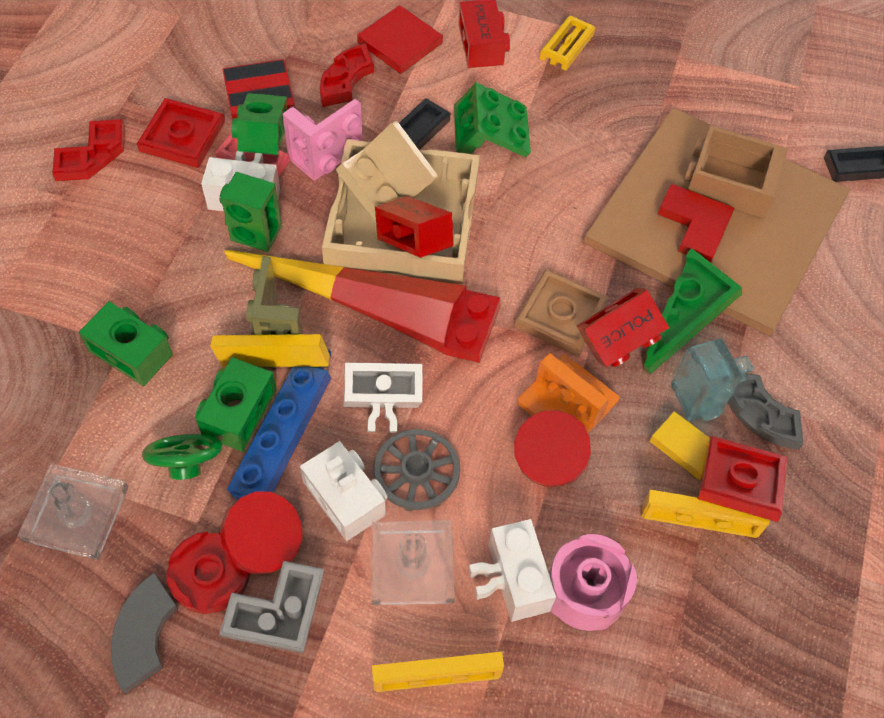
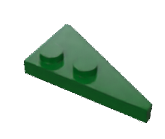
[643,249,742,374]

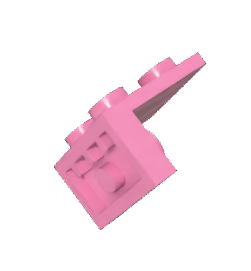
[283,99,362,181]

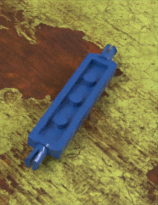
[227,349,331,501]

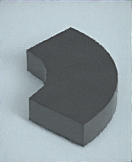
[721,372,803,450]
[111,573,178,694]

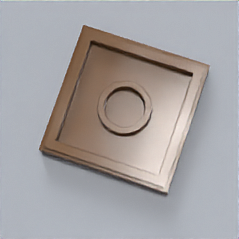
[514,269,609,357]

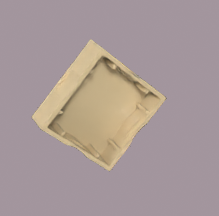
[322,139,480,285]

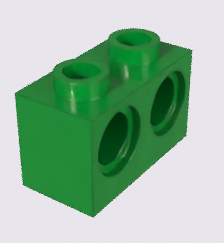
[219,172,282,252]

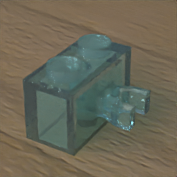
[671,338,754,422]

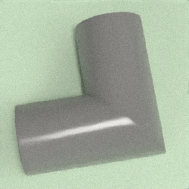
[220,561,325,654]

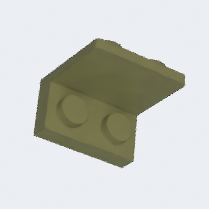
[246,256,303,335]

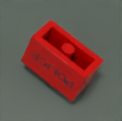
[458,0,510,68]
[375,196,454,258]
[576,288,669,367]

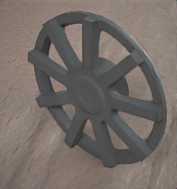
[374,429,460,511]

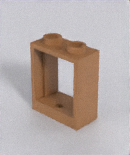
[684,125,788,218]

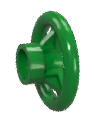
[142,434,222,480]

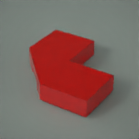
[52,119,125,181]

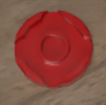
[514,410,591,488]
[221,492,303,574]
[166,531,250,614]

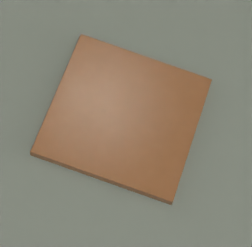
[583,108,850,337]

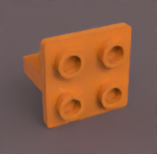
[517,353,620,434]

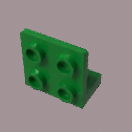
[454,82,531,157]

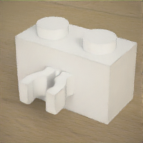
[201,150,281,211]
[343,363,422,433]
[300,441,387,542]
[468,519,556,622]

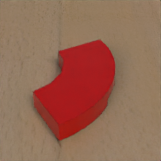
[320,43,374,107]

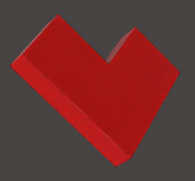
[657,184,735,263]

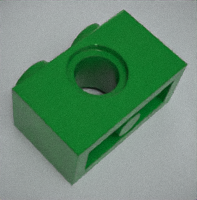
[232,93,287,155]
[78,301,173,387]
[195,357,277,452]

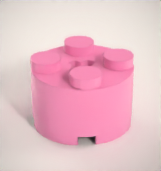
[549,534,637,631]

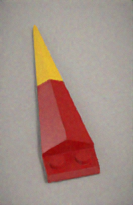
[224,250,501,363]

